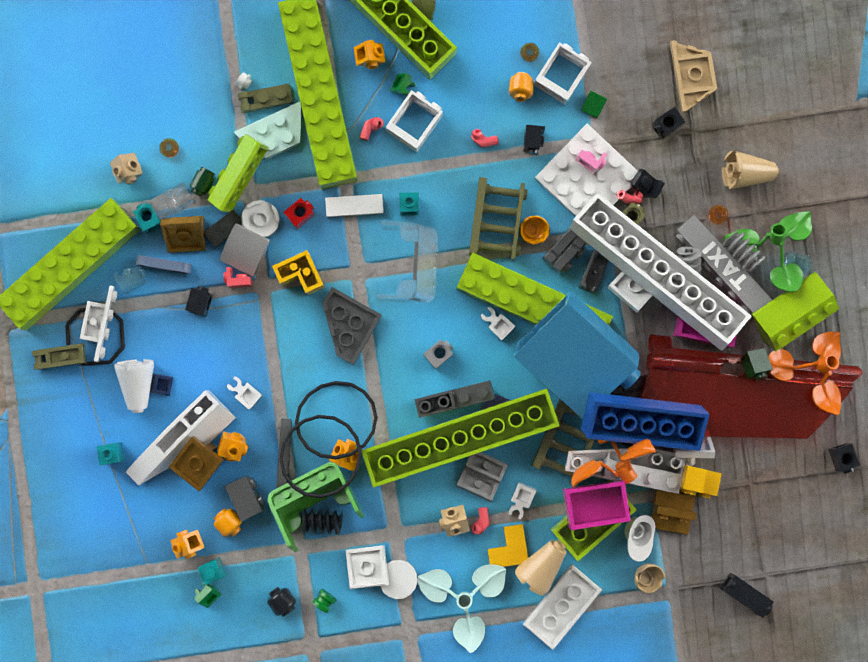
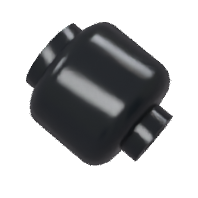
[267,587,296,617]

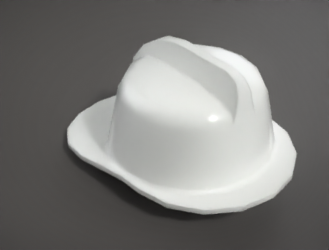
[624,515,655,562]

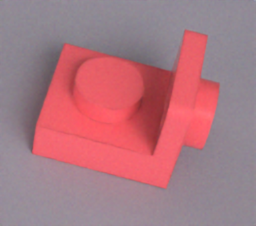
[223,267,253,288]

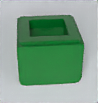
[581,91,607,118]

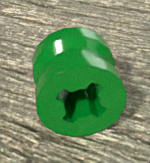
[312,589,337,613]

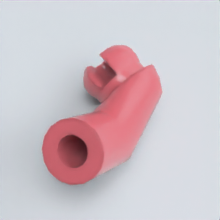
[359,117,384,141]
[471,129,499,148]
[617,190,644,204]
[471,507,490,535]

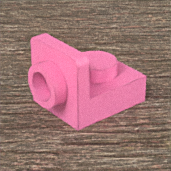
[575,150,607,173]

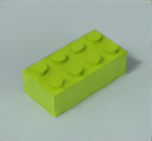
[550,479,637,561]

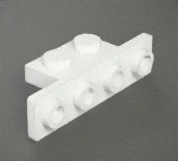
[80,286,118,362]

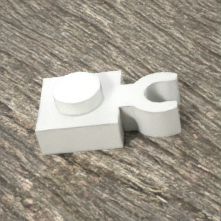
[481,307,515,341]
[227,377,263,410]
[509,482,537,519]

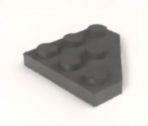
[322,287,382,365]

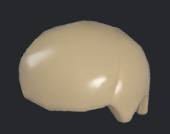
[634,563,665,593]

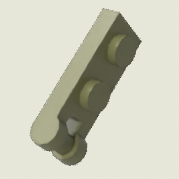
[237,83,293,113]
[32,344,87,370]

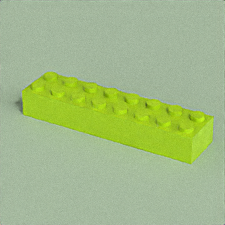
[349,0,457,80]
[0,198,141,331]
[456,252,613,326]

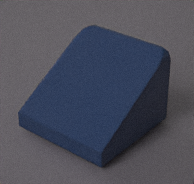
[150,373,173,396]

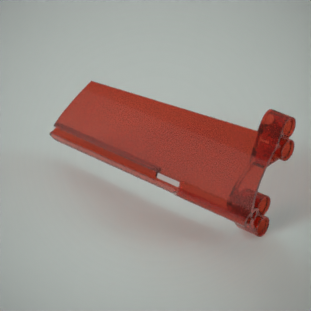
[621,334,863,446]

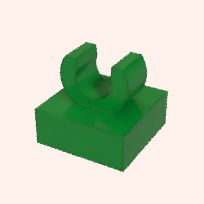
[390,73,415,96]
[194,583,222,608]

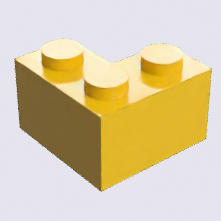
[272,250,325,295]
[680,465,722,499]

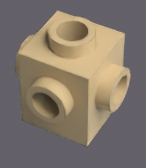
[110,153,143,184]
[439,505,470,537]

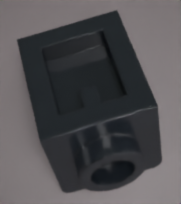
[630,169,665,199]

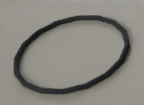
[295,381,378,460]
[279,415,362,498]

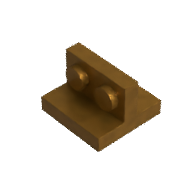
[160,216,206,253]
[169,436,224,491]
[651,489,697,535]

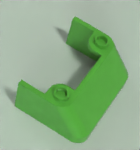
[268,462,365,552]

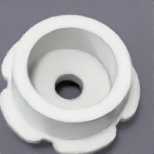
[235,72,252,90]

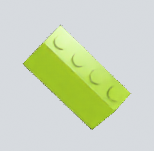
[208,134,269,212]
[752,272,839,352]

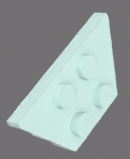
[234,102,302,160]

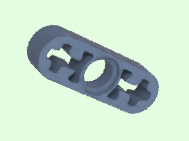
[135,255,192,274]

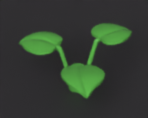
[725,211,812,293]

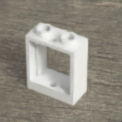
[534,42,592,105]
[385,90,443,152]

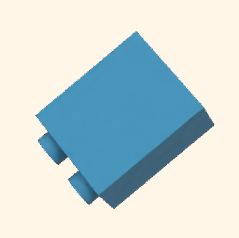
[513,291,641,419]

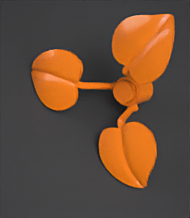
[768,332,841,415]
[571,439,656,488]

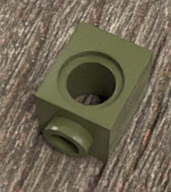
[622,202,646,224]

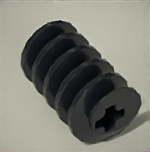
[302,508,343,535]

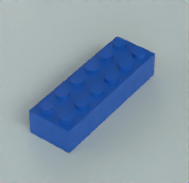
[581,392,710,451]

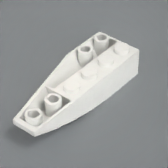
[126,390,236,486]
[565,448,685,494]

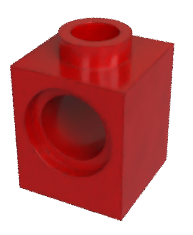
[283,198,315,230]

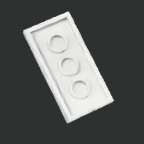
[523,564,602,650]

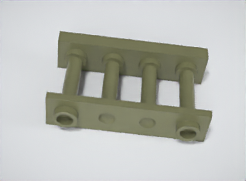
[469,177,528,261]
[531,398,595,483]

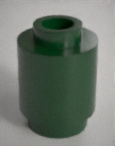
[189,167,215,197]

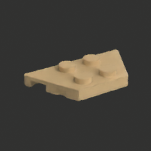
[670,40,717,113]

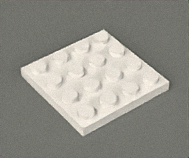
[535,124,638,217]

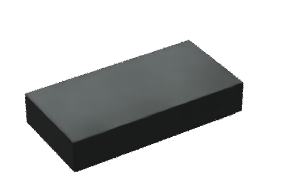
[204,209,242,248]

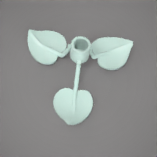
[417,564,506,653]

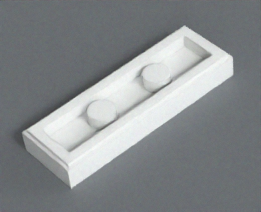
[325,194,384,218]

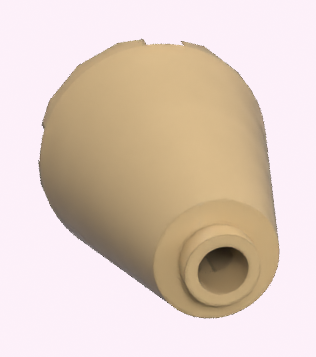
[722,151,779,189]
[515,540,567,596]

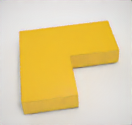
[487,524,528,567]

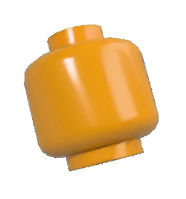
[509,72,534,102]
[213,508,242,537]

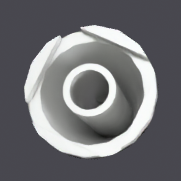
[114,359,154,413]

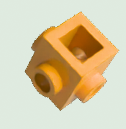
[353,40,385,70]
[217,431,248,462]
[329,439,362,471]
[170,530,205,559]

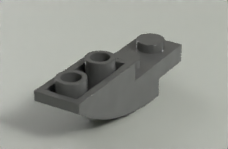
[414,380,495,418]

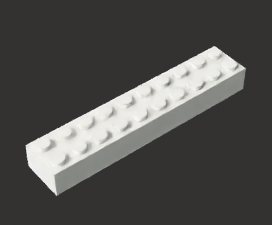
[570,193,751,351]

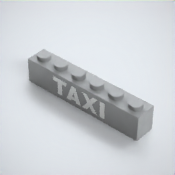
[674,215,772,316]

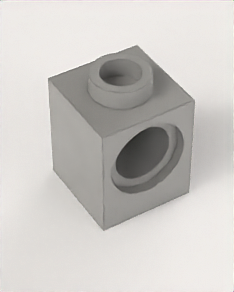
[423,340,453,370]

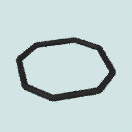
[65,308,125,366]

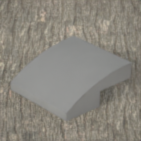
[220,223,270,277]
[456,452,508,502]

